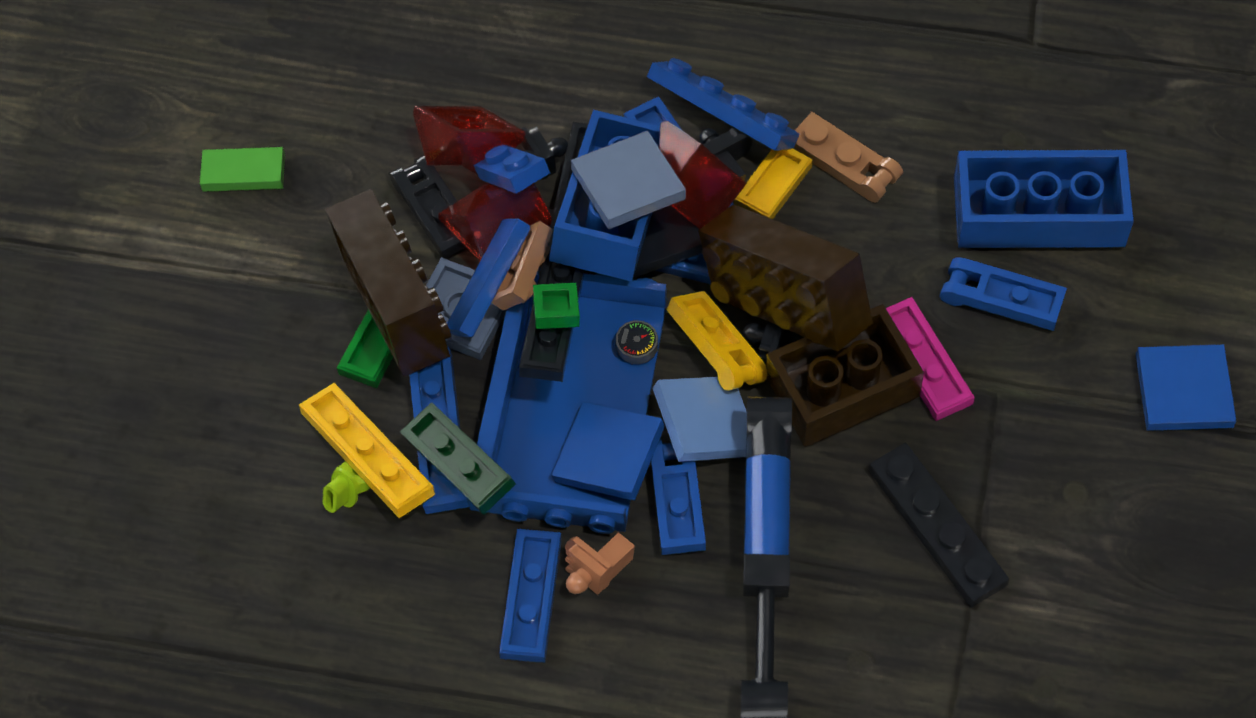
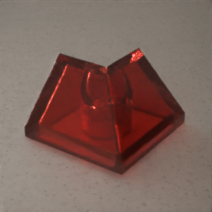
[413,106,525,175]

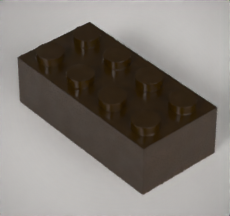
[325,189,452,377]
[698,204,873,352]

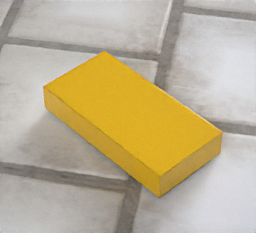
[734,148,813,219]

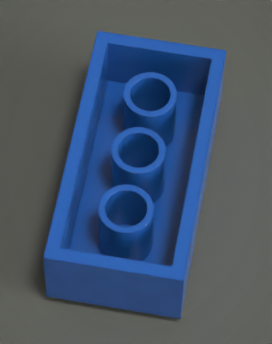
[549,109,674,282]
[954,150,1134,248]

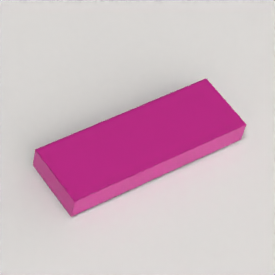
[886,297,975,421]

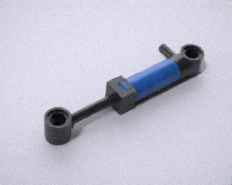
[741,397,792,718]

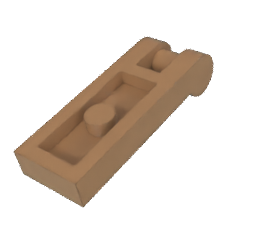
[793,112,903,203]

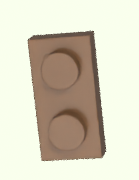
[491,221,553,310]

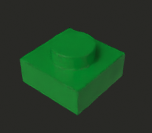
[533,283,580,329]

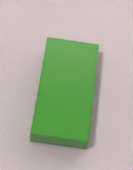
[200,147,285,191]

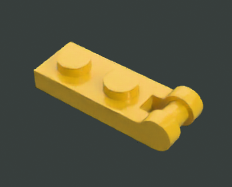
[667,291,767,391]

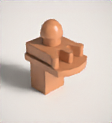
[565,532,635,595]

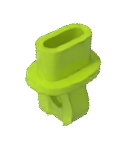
[323,461,370,513]

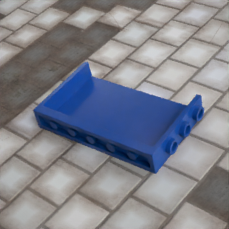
[468,267,667,534]

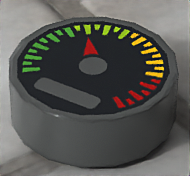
[616,320,658,364]

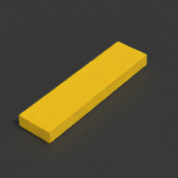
[299,383,435,518]

